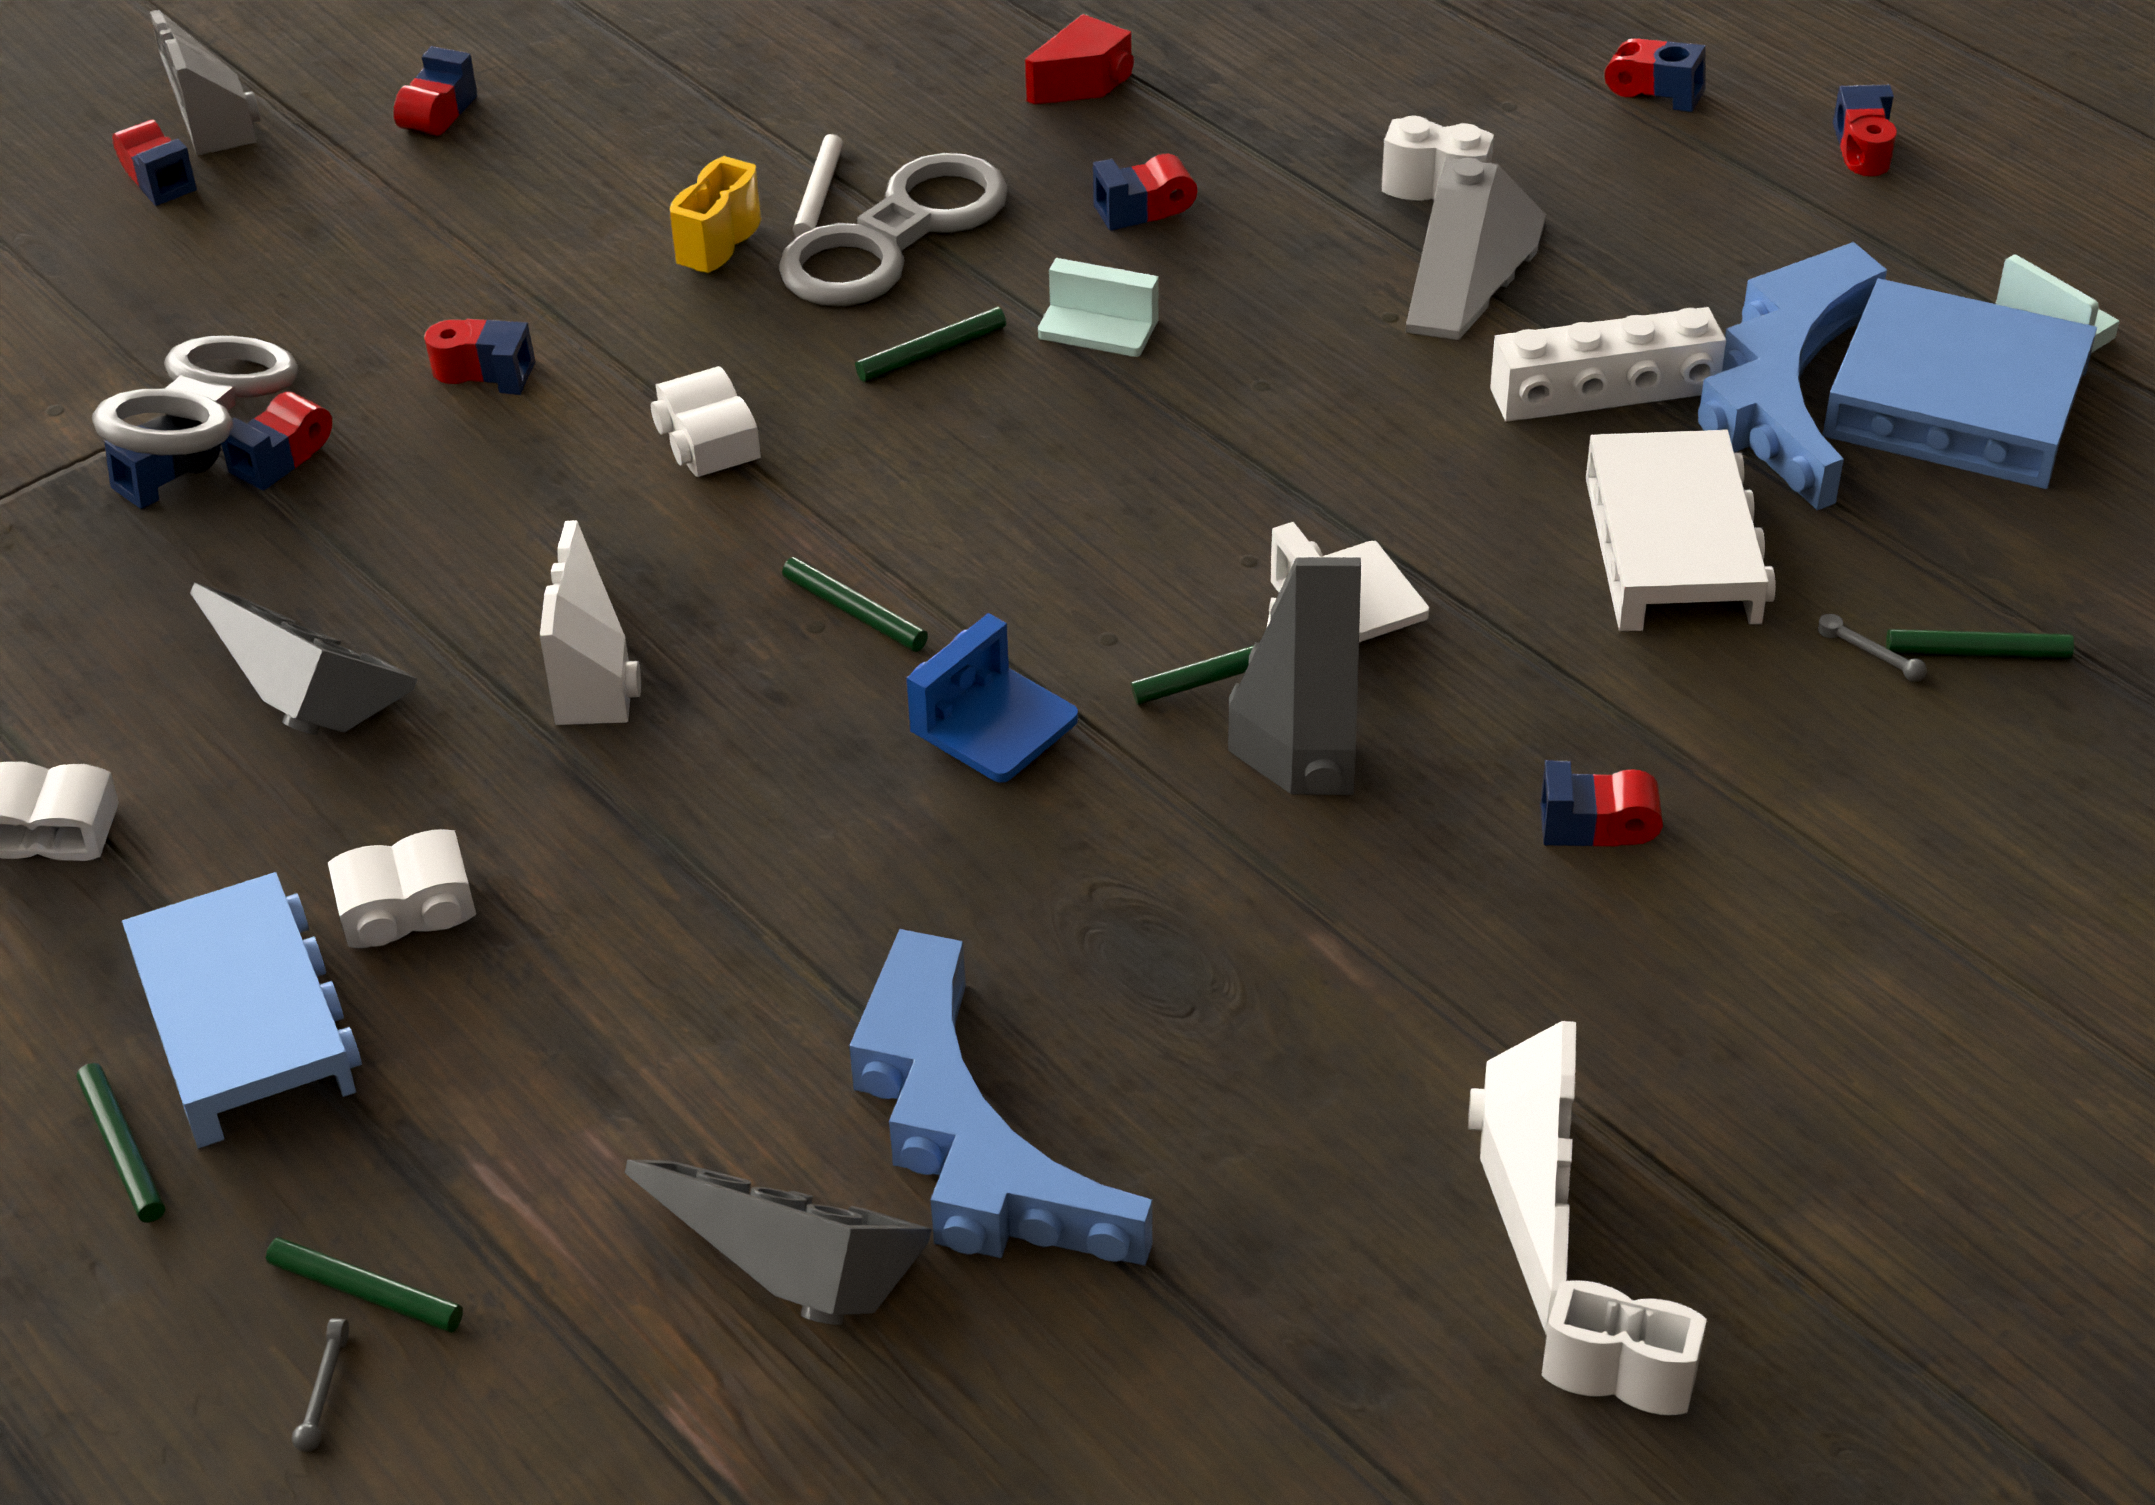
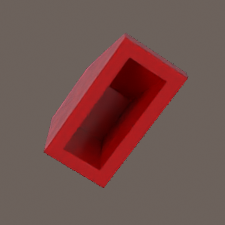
[1025,14,1134,104]

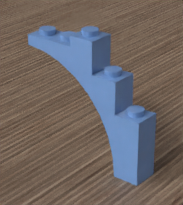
[1698,242,1887,510]
[849,929,1152,1265]

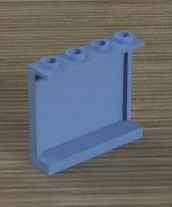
[1823,278,2097,489]

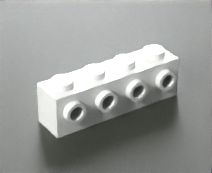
[1490,307,1726,422]

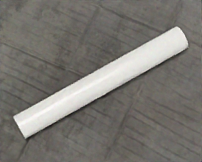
[793,134,843,237]

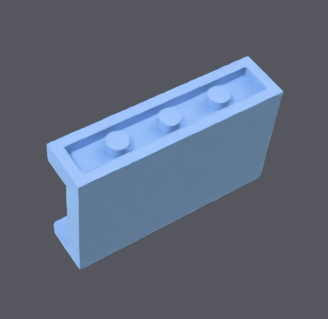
[122,872,362,1148]

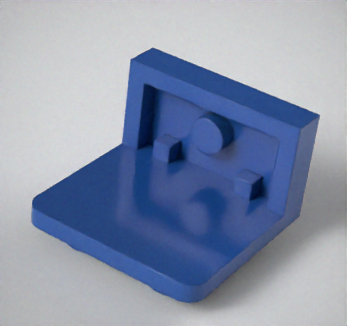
[907,613,1078,782]

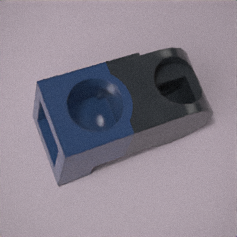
[104,414,221,509]

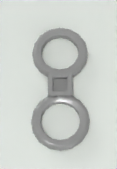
[779,153,1008,307]
[92,336,299,455]

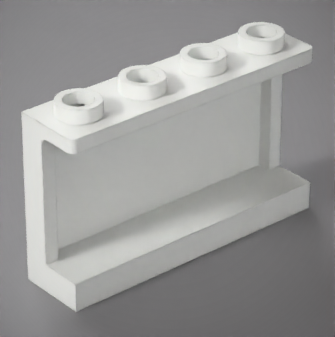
[1586,430,1775,632]

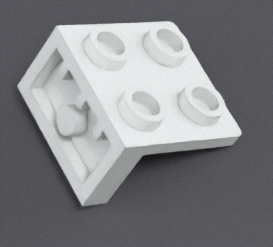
[1271,522,1429,642]

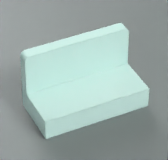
[1996,255,2119,353]
[1038,258,1159,357]

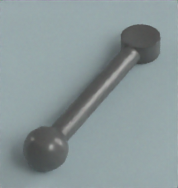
[1818,614,1927,683]
[292,1318,349,1452]

